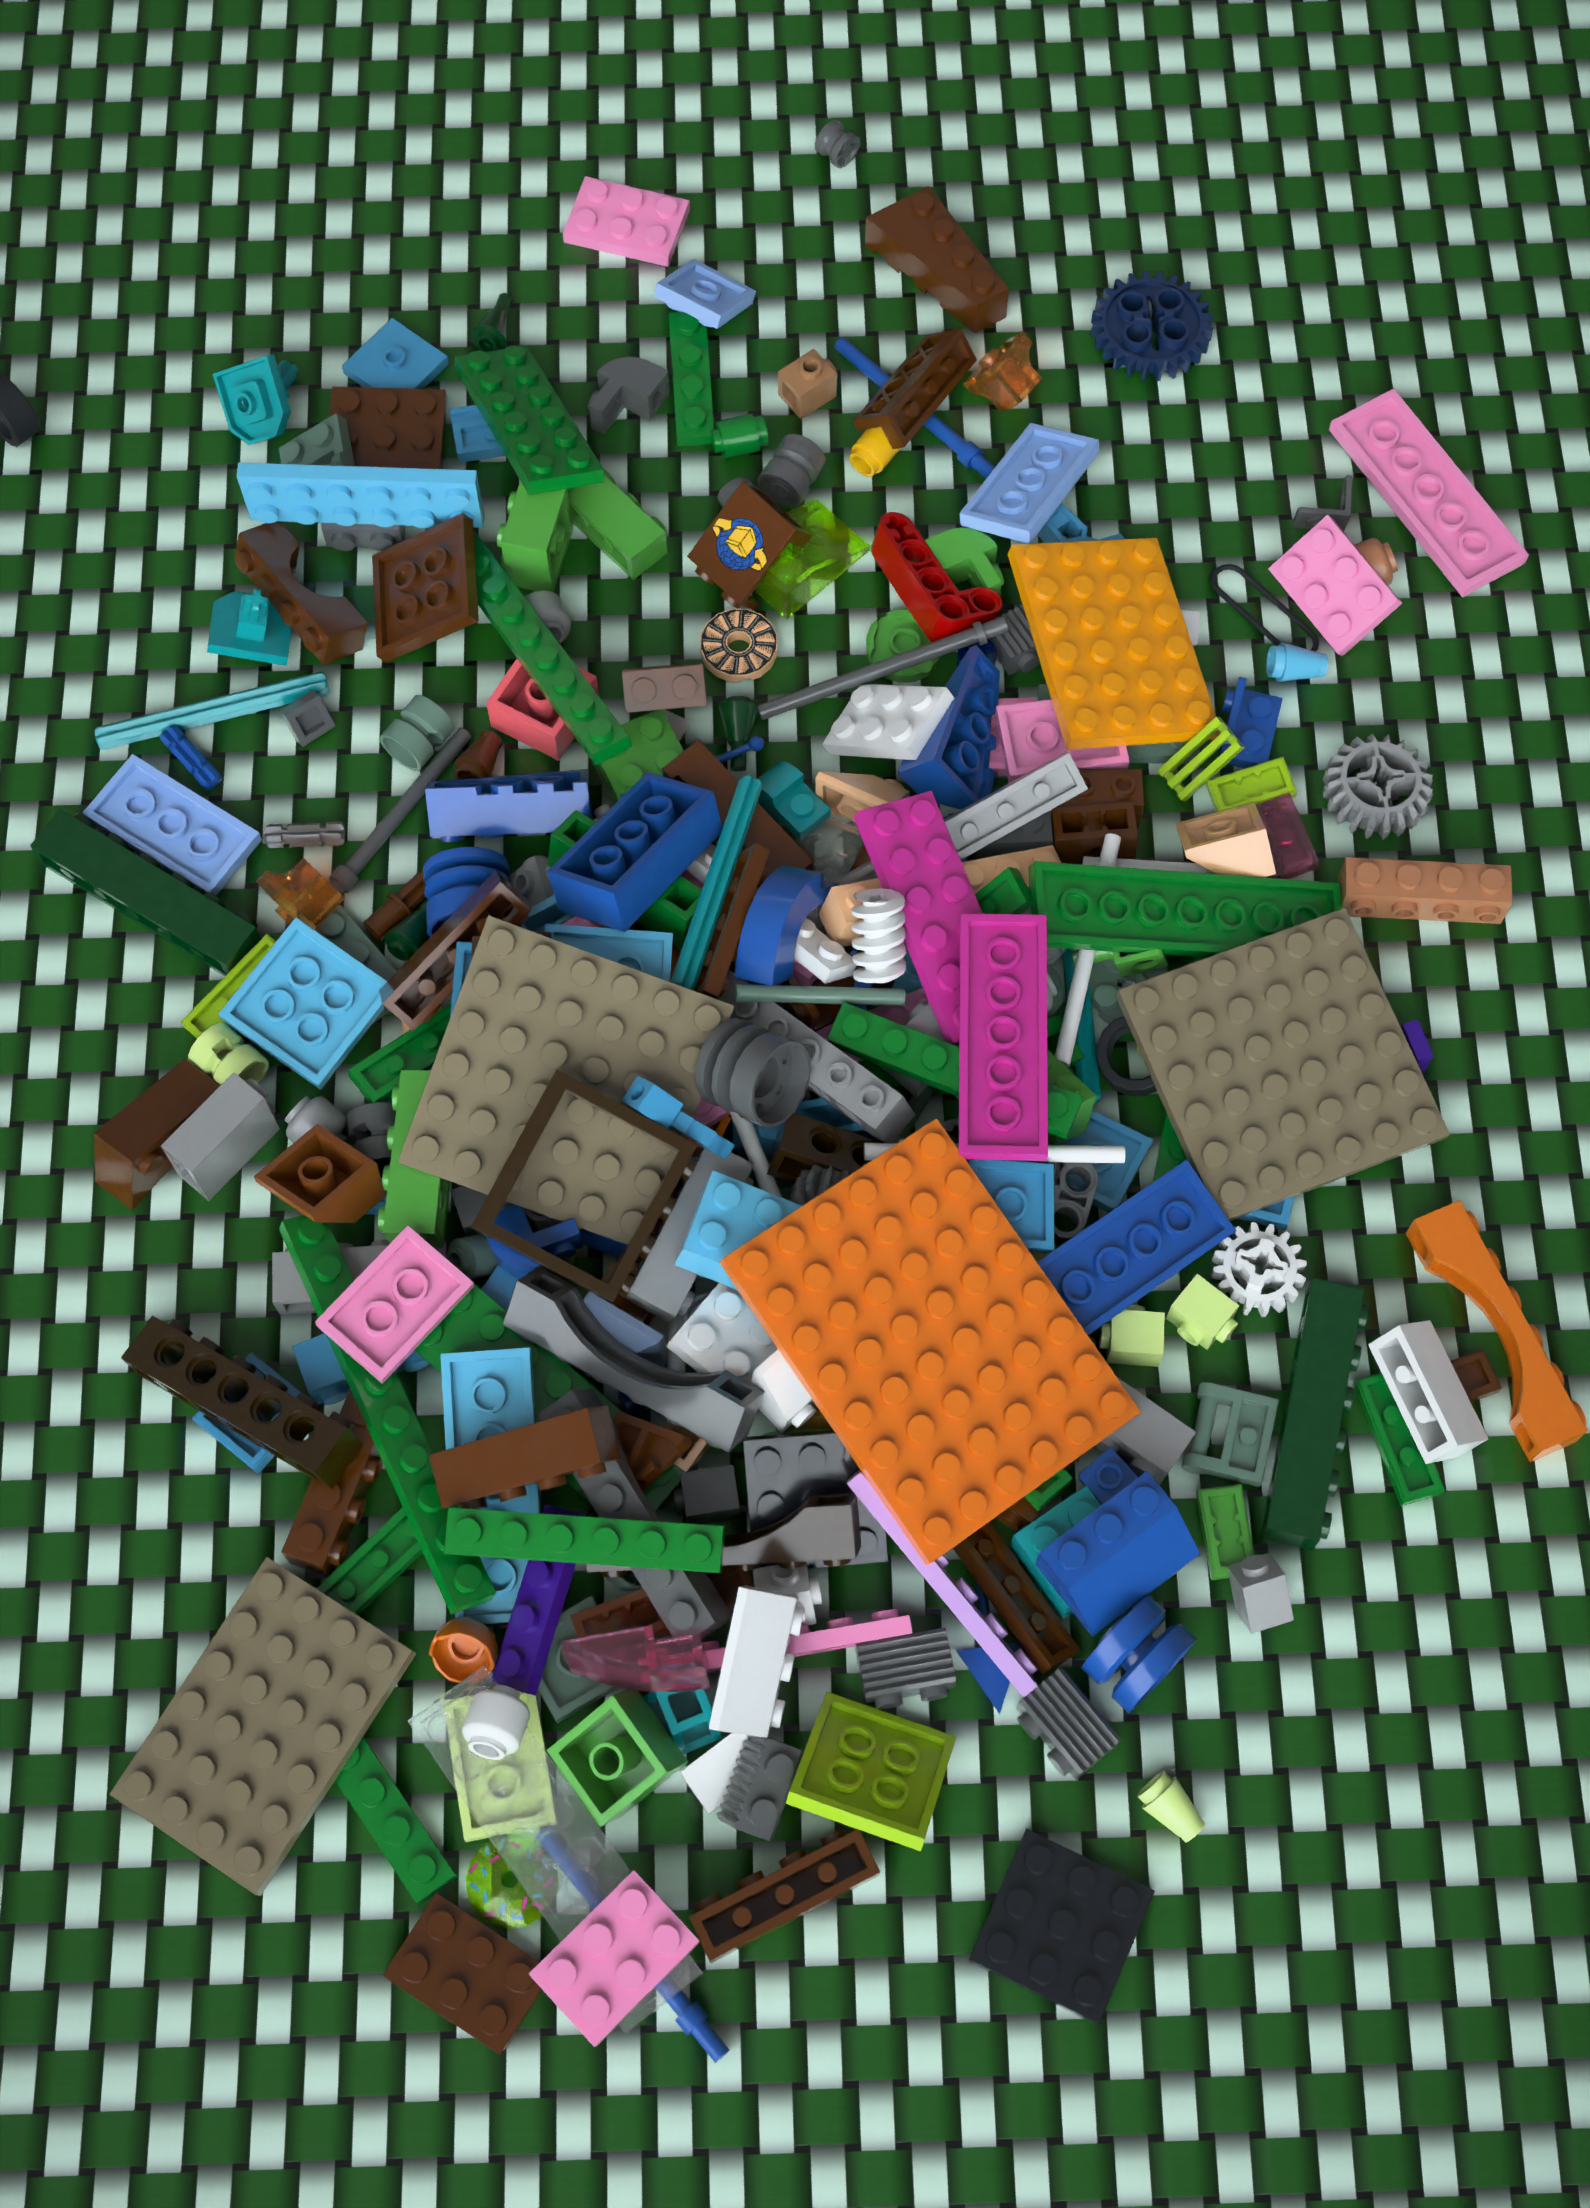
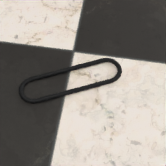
[1210,564,1319,651]

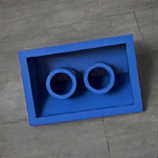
[1035,1471,1200,1637]

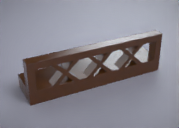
[853,328,977,449]

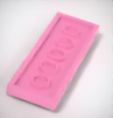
[1329,388,1529,598]

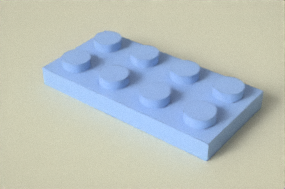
[959,423,1099,544]
[82,754,262,896]

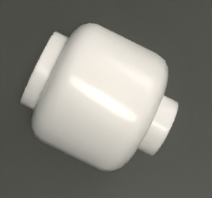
[462,1685,530,1760]

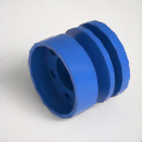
[423,847,511,937]

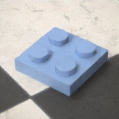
[654,259,756,329]

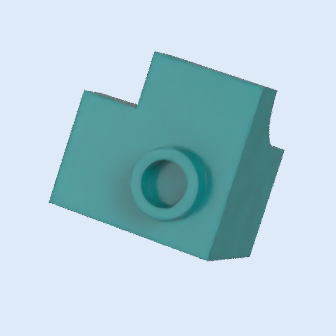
[642,1673,722,1755]

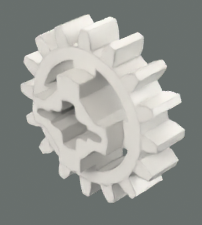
[1211,1222,1307,1317]

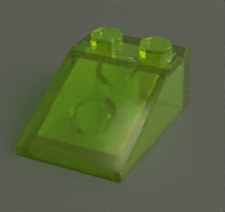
[754,499,870,619]

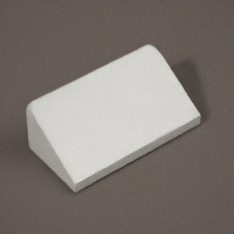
[680,1733,769,1814]

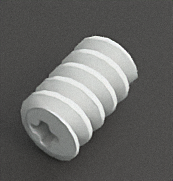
[851,888,906,983]

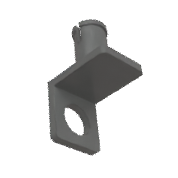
[1293,475,1352,531]

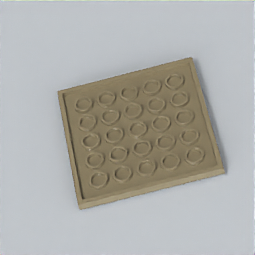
[1115,908,1450,1221]
[398,915,734,1245]

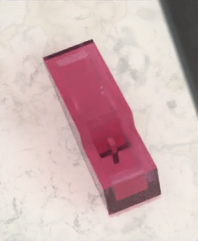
[561,1625,711,1692]

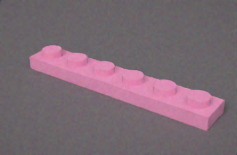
[639,1609,912,1684]

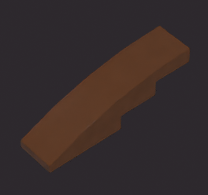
[570,1565,754,1660]

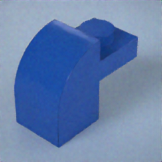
[487,1205,583,1279]

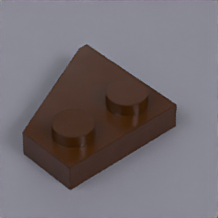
[580,1411,693,1496]

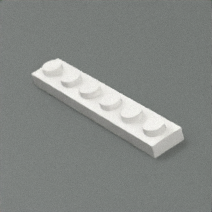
[686,843,857,984]

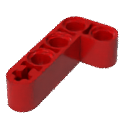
[870,512,1002,642]

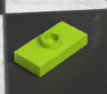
[1206,757,1297,812]

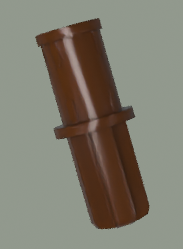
[362,872,426,942]

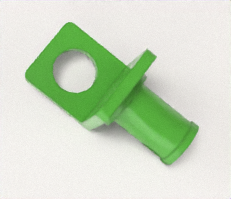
[1071,949,1168,977]

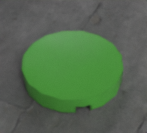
[866,609,943,683]

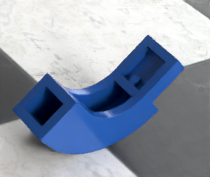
[735,865,839,986]

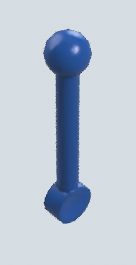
[715,736,764,763]

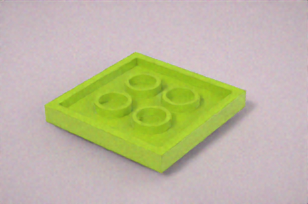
[786,1691,956,1851]

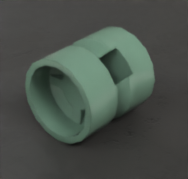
[380,695,455,771]

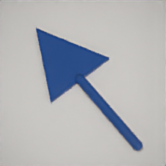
[956,1582,1022,1715]

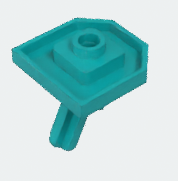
[213,354,298,445]
[207,589,291,666]

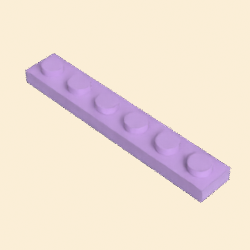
[847,1469,1038,1698]

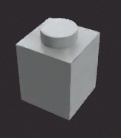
[1227,1553,1294,1634]

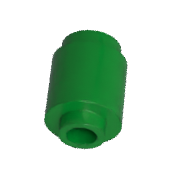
[710,413,769,459]

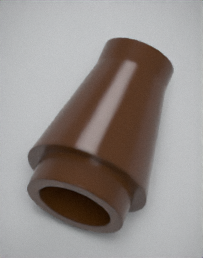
[454,730,503,780]

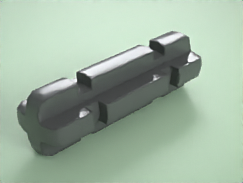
[265,821,346,848]

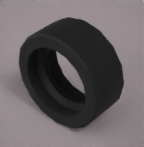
[0,372,41,447]
[1097,1016,1157,1096]

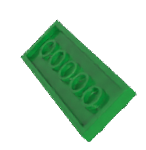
[455,345,604,495]

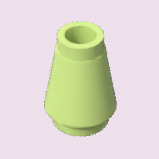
[1137,1771,1206,1843]

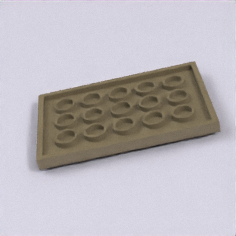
[109,1557,417,1896]

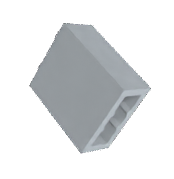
[161,1072,280,1201]

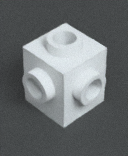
[753,1562,823,1625]

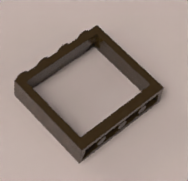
[470,1069,699,1303]

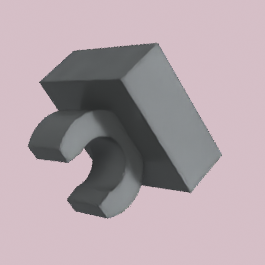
[279,689,335,747]

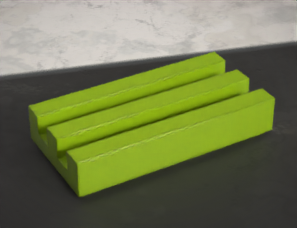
[1157,717,1245,801]

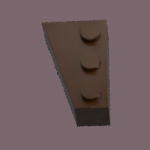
[94,1059,220,1210]

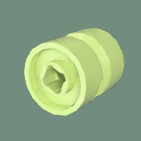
[188,1022,269,1085]

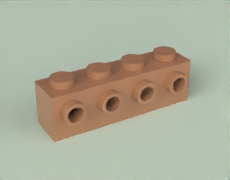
[1337,857,1513,924]

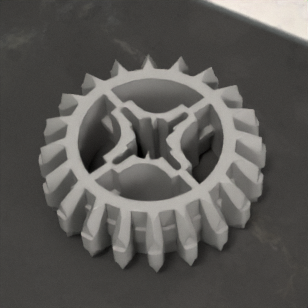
[1322,733,1433,840]

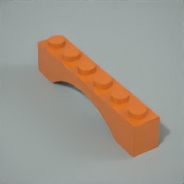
[1406,1200,1588,1462]

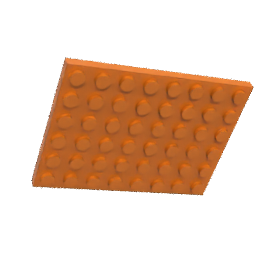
[719,1118,1141,1566]

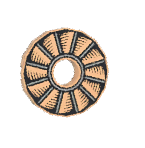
[700,609,777,683]

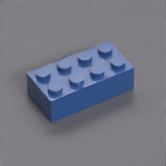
[547,772,723,932]

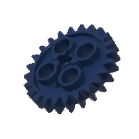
[1091,270,1213,381]

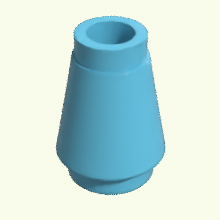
[1266,642,1328,682]

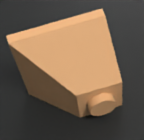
[815,771,910,837]
[1175,802,1276,878]

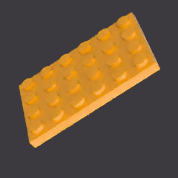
[1008,538,1220,750]

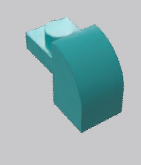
[758,761,831,841]

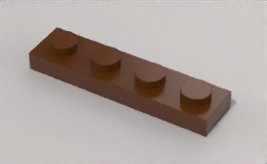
[694,843,770,999]
[953,1522,1081,1675]

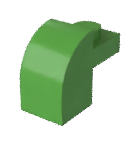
[925,528,1004,596]

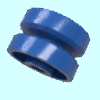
[1081,1594,1197,1713]

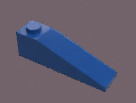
[898,645,1000,810]

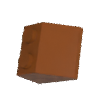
[254,1124,386,1223]

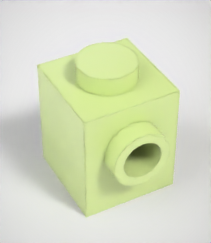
[1166,1274,1239,1350]
[1099,1305,1165,1367]

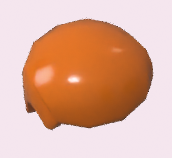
[429,1617,499,1685]

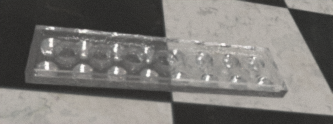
[408,1665,703,2034]

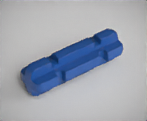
[160,725,222,791]

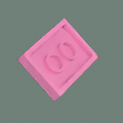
[563,176,690,267]
[1268,515,1403,656]
[995,699,1130,783]
[315,1225,474,1384]
[529,1870,700,2047]

